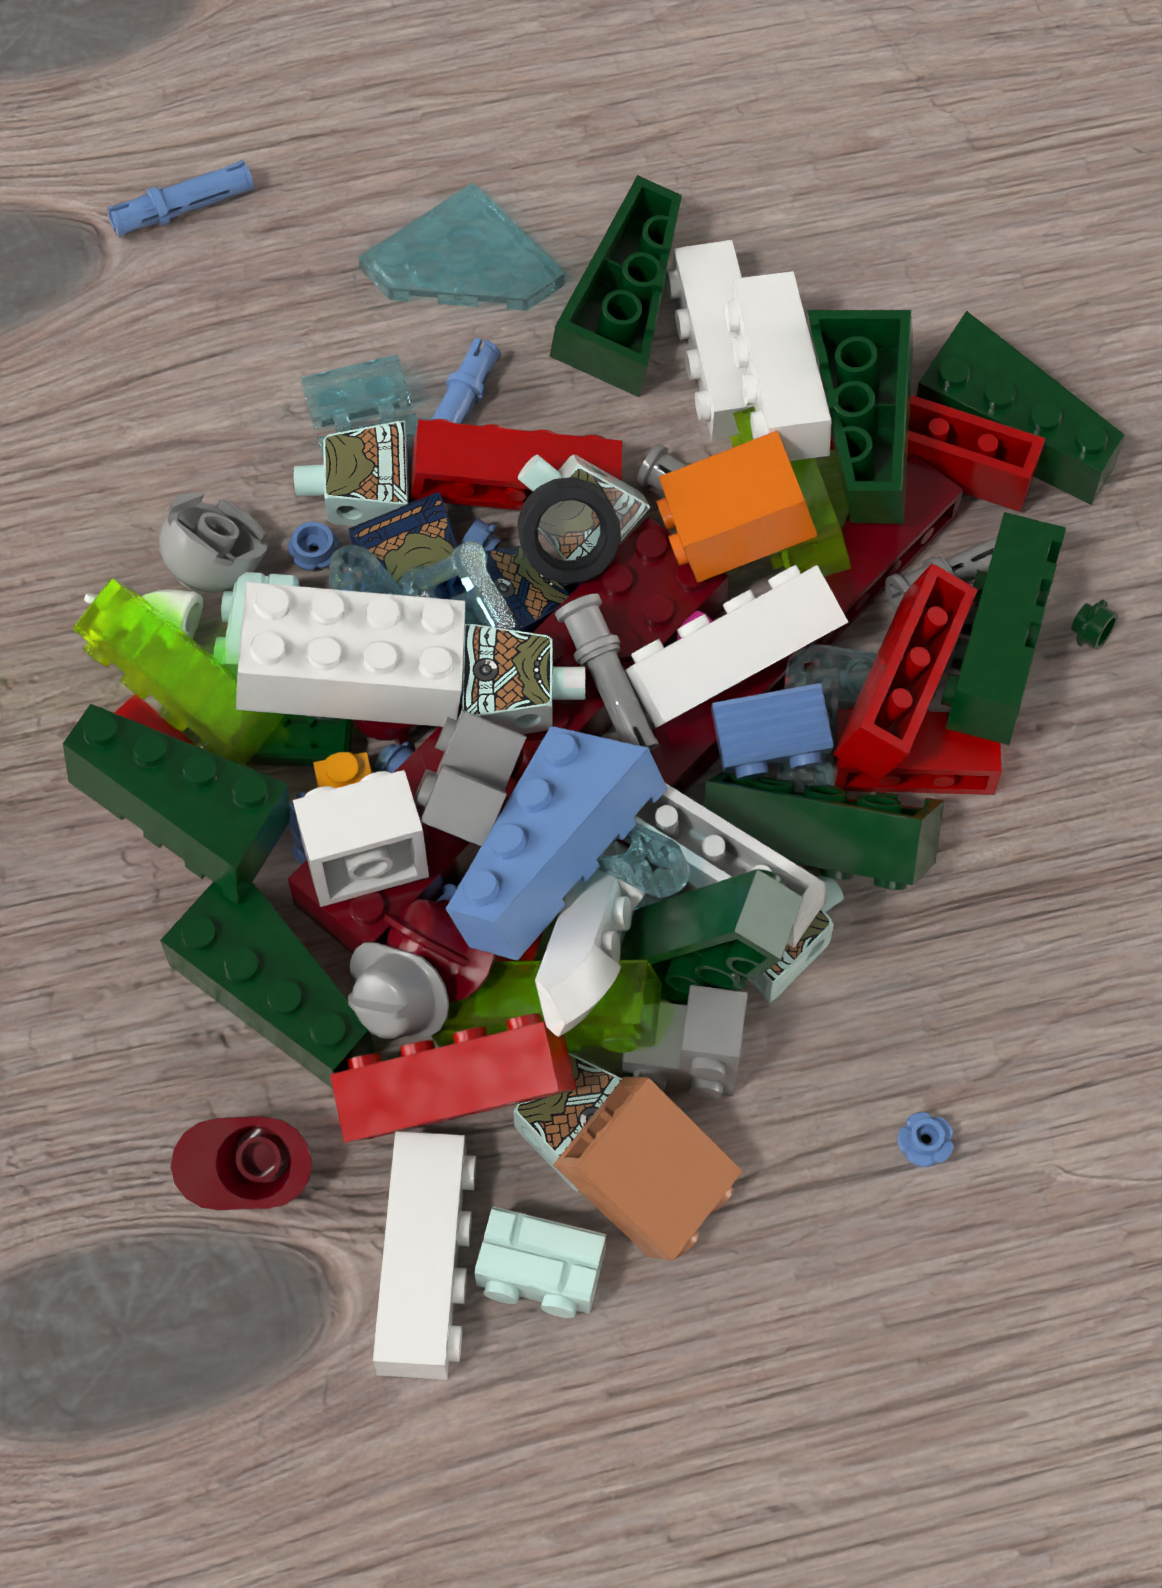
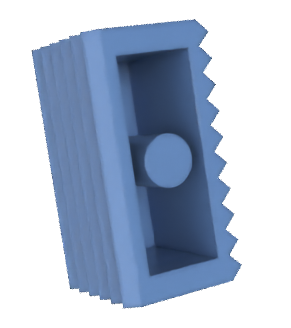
[711,683,833,780]

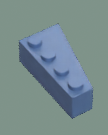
[446,726,667,961]

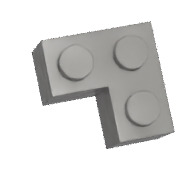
[414,710,526,846]
[622,985,748,1100]

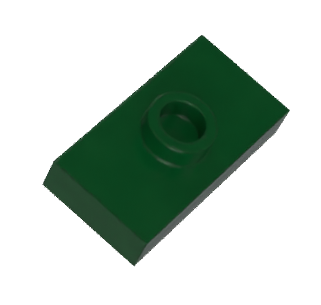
[240,711,354,766]

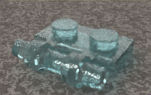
[300,354,418,457]

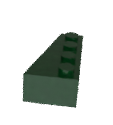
[549,175,682,397]
[807,310,913,524]
[916,310,1125,505]
[941,512,1066,745]
[63,703,290,905]
[703,772,945,890]
[618,869,804,1005]
[160,882,375,1089]

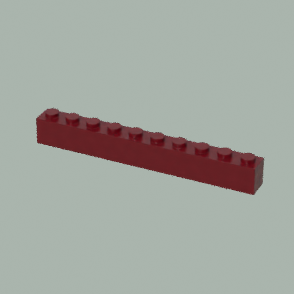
[615,454,963,849]

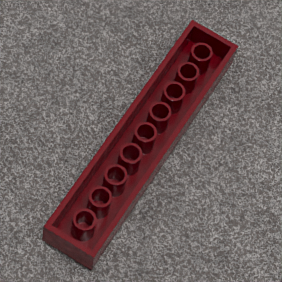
[288,517,729,954]

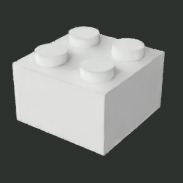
[293,770,429,907]

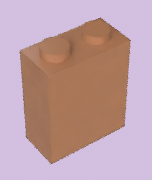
[553,1077,742,1261]

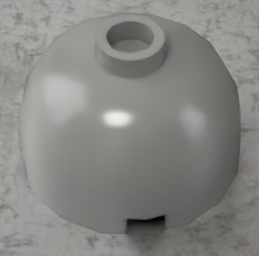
[159,492,267,593]

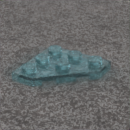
[358,182,565,311]

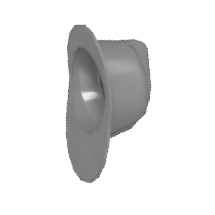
[348,942,449,1039]

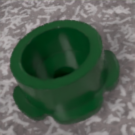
[1071,600,1118,650]

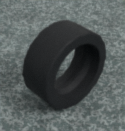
[518,477,621,584]

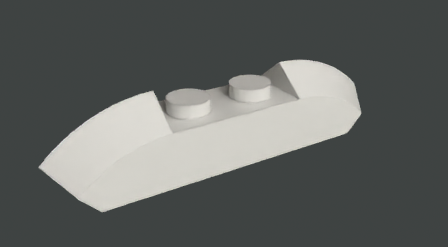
[535,839,646,1037]

